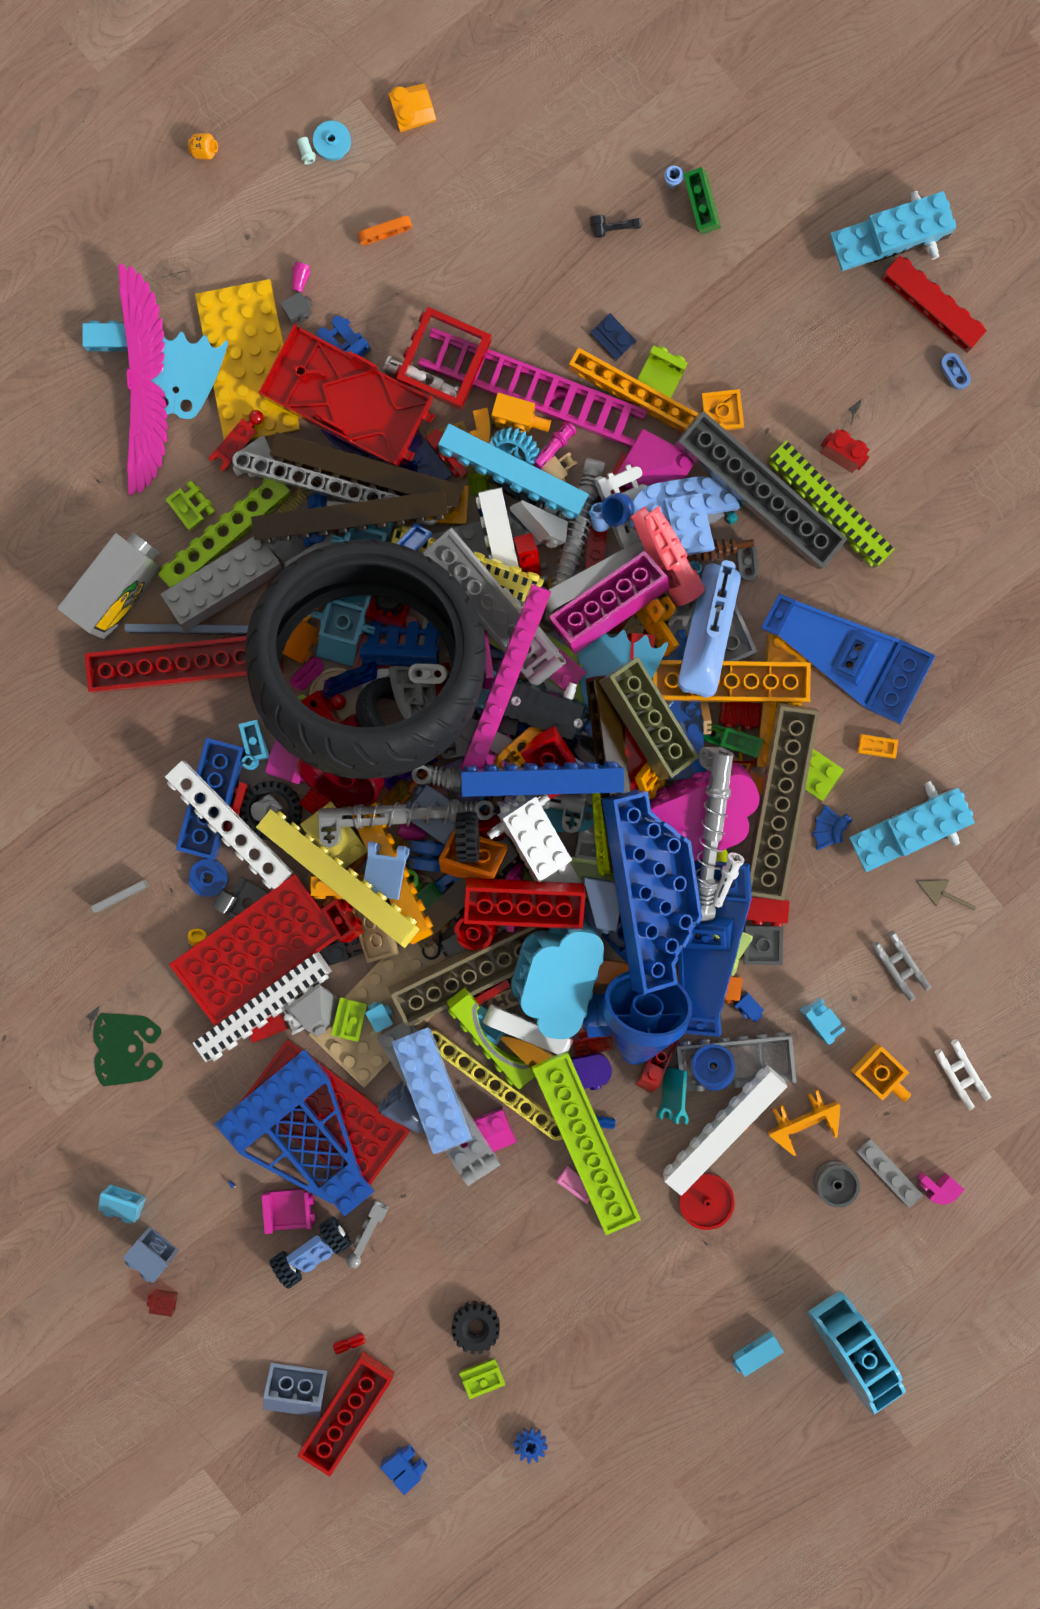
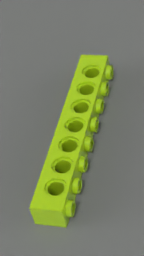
[158,474,292,588]

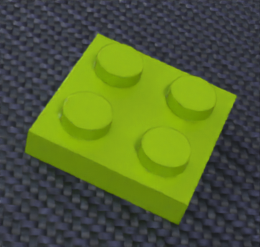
[805,749,844,801]

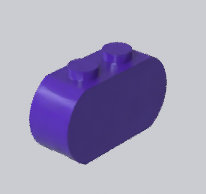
[570,1052,612,1090]

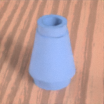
[664,166,684,189]

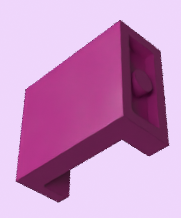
[262,1188,316,1234]

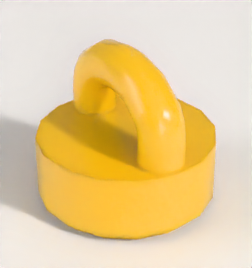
[187,929,207,946]

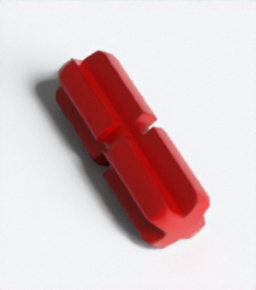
[333,1333,366,1354]

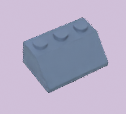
[263,1363,328,1418]

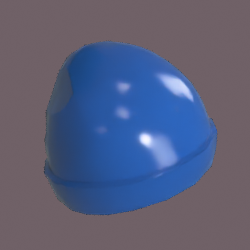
[601,493,635,527]

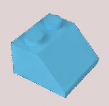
[98,1184,146,1223]

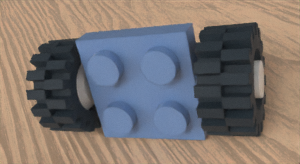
[269,1216,351,1289]

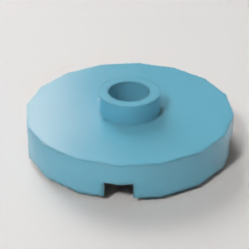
[313,120,351,161]

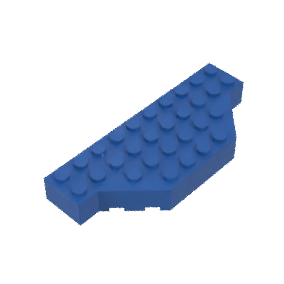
[602,790,702,994]

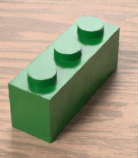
[683,167,721,234]

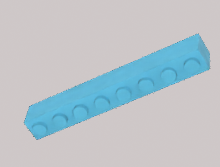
[438,424,589,519]

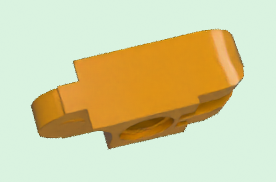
[493,727,543,768]

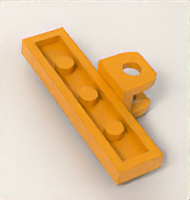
[635,597,679,657]

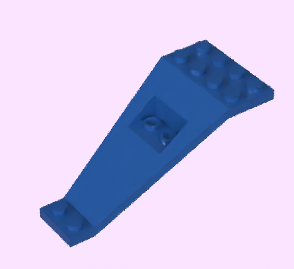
[761,593,936,725]
[678,860,752,1037]

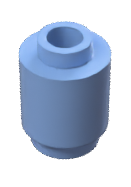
[590,503,611,532]

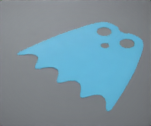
[151,332,228,419]
[578,630,668,709]

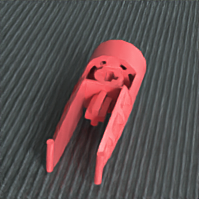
[630,506,705,606]

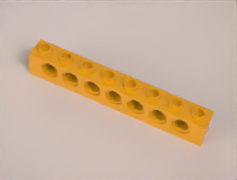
[568,347,698,433]

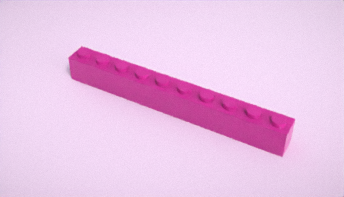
[460,583,551,769]

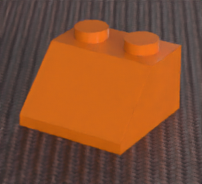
[282,620,320,665]

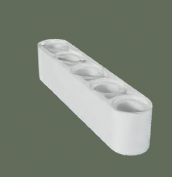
[483,1004,574,1054]

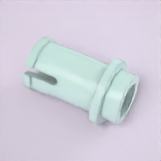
[297,137,316,165]

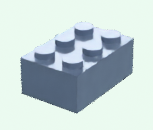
[122,1226,179,1283]

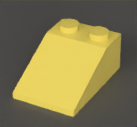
[300,801,367,868]

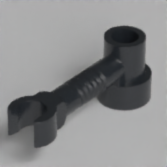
[590,215,642,238]

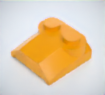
[388,83,436,132]

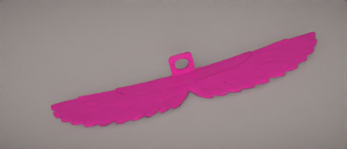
[118,264,168,495]

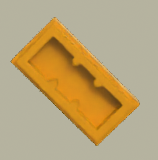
[857,734,899,759]

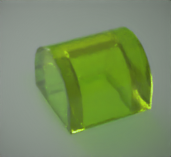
[468,474,490,496]

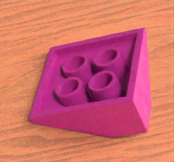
[617,429,694,489]

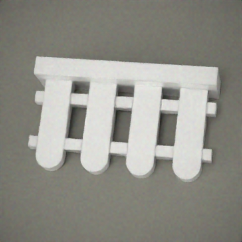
[593,464,648,550]

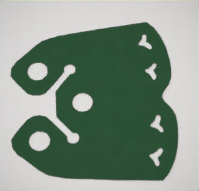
[94,1013,163,1086]

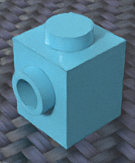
[365,1001,394,1033]

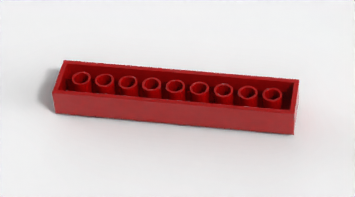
[84,636,284,693]

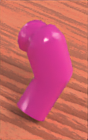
[544,388,568,406]

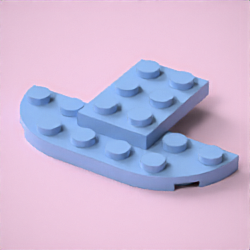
[628,476,740,555]

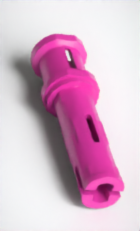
[532,421,577,470]

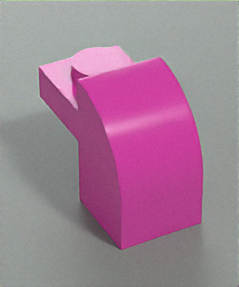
[917,1171,965,1205]

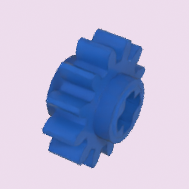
[514,1427,548,1464]

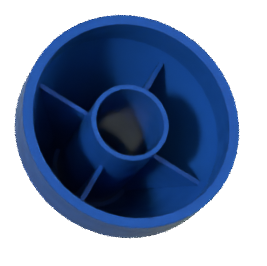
[603,971,692,1065]

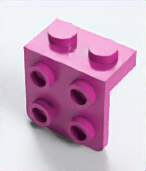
[265,739,305,785]

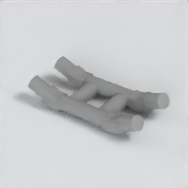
[872,931,932,1002]

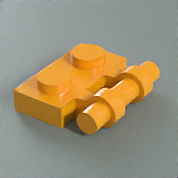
[635,761,665,801]

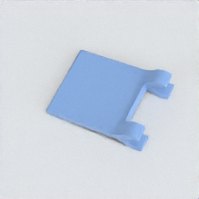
[364,841,410,900]

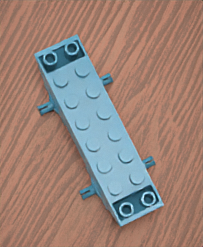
[310,522,394,667]

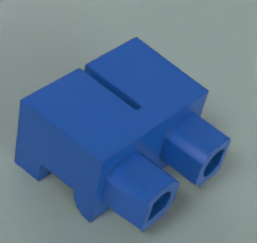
[380,1444,427,1495]

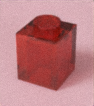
[147,1289,178,1317]

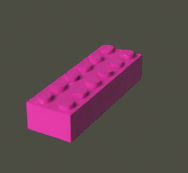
[549,551,670,655]

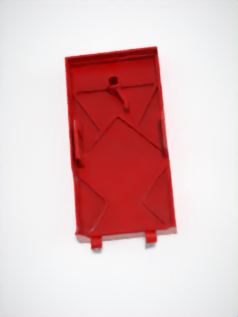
[258,324,435,467]

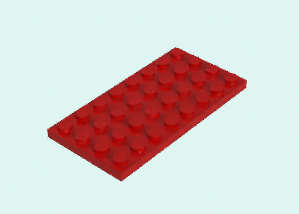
[169,873,337,1026]
[242,1039,411,1185]

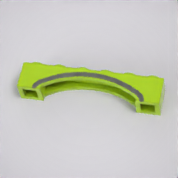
[447,987,535,1089]

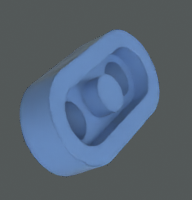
[940,353,971,390]

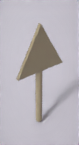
[917,881,976,910]

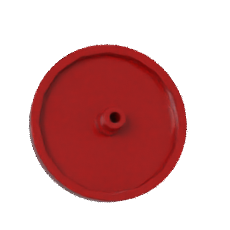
[679,1173,735,1230]

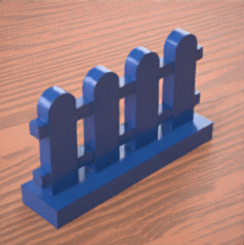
[317,316,371,357]
[359,620,441,667]

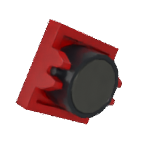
[366,596,410,628]

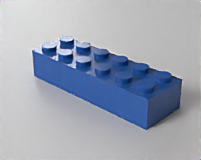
[176,738,246,860]

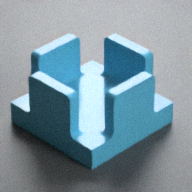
[799,997,845,1045]

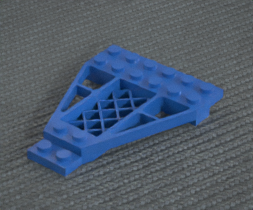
[215,1049,375,1217]

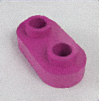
[290,657,324,690]

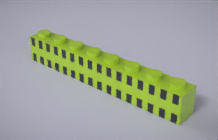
[767,440,895,568]

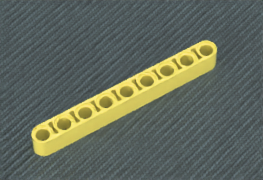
[431,1029,563,1140]

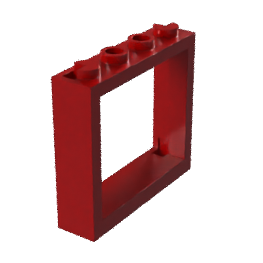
[395,307,492,410]

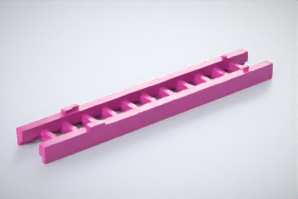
[418,327,647,448]

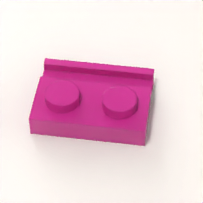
[549,646,587,691]

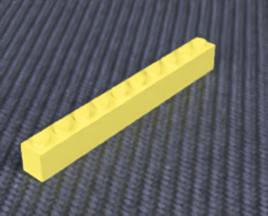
[256,809,420,948]

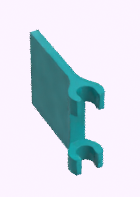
[656,1066,689,1124]

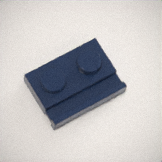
[590,313,636,361]

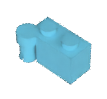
[239,720,270,770]

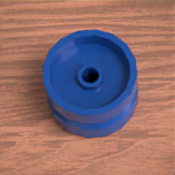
[406,840,446,872]
[692,1044,736,1091]

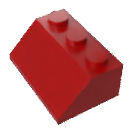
[520,726,579,799]

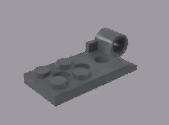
[212,877,268,918]

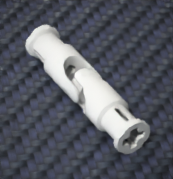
[383,355,460,397]

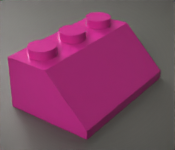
[461,1106,517,1152]

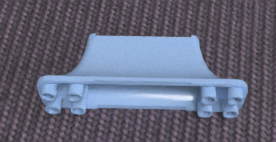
[678,560,741,698]

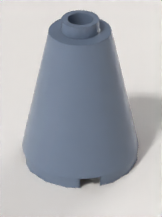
[378,1082,425,1134]

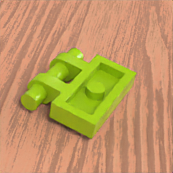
[165,481,215,531]

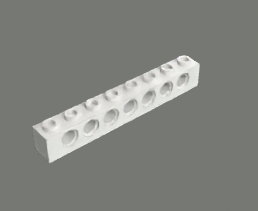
[165,761,293,889]

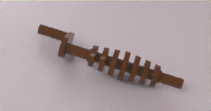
[686,538,754,562]

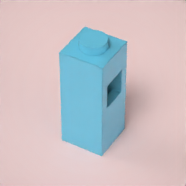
[732,1331,784,1377]

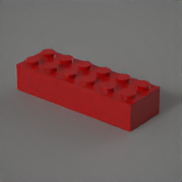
[464,878,586,929]
[297,1351,394,1477]

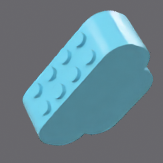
[511,919,604,1039]
[807,1291,906,1415]

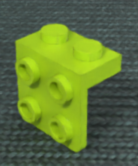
[637,345,688,398]

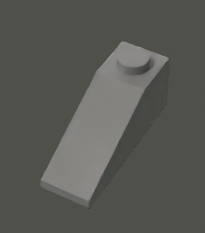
[510,500,568,548]

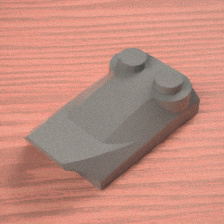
[710,603,757,661]

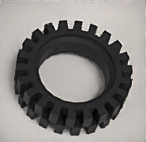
[240,781,302,840]

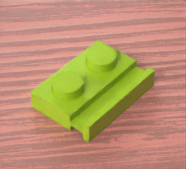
[331,997,368,1042]
[459,1357,505,1400]

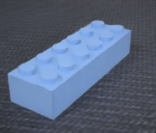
[392,1027,473,1154]

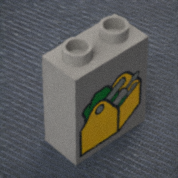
[57,532,161,640]

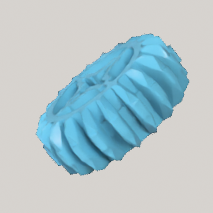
[489,427,539,466]

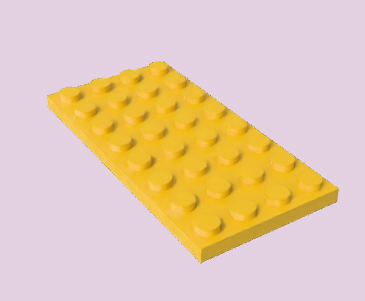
[195,279,301,441]

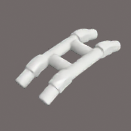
[934,1039,991,1111]

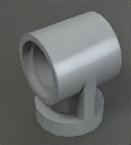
[251,795,284,821]

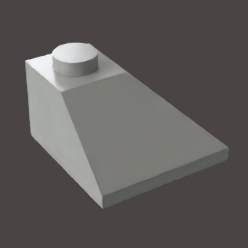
[288,984,340,1037]

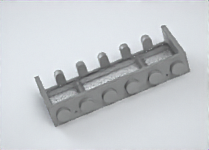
[676,1032,797,1091]

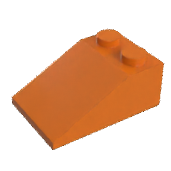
[439,828,508,879]

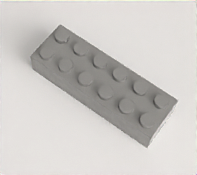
[160,537,282,632]

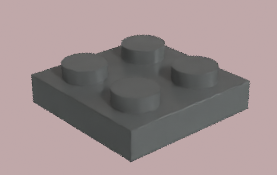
[743,926,783,965]

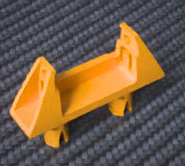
[766,1090,840,1156]

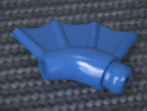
[812,805,852,850]

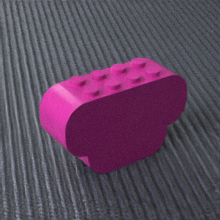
[650,762,760,861]

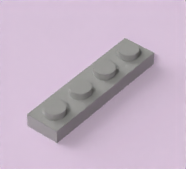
[856,1138,923,1208]

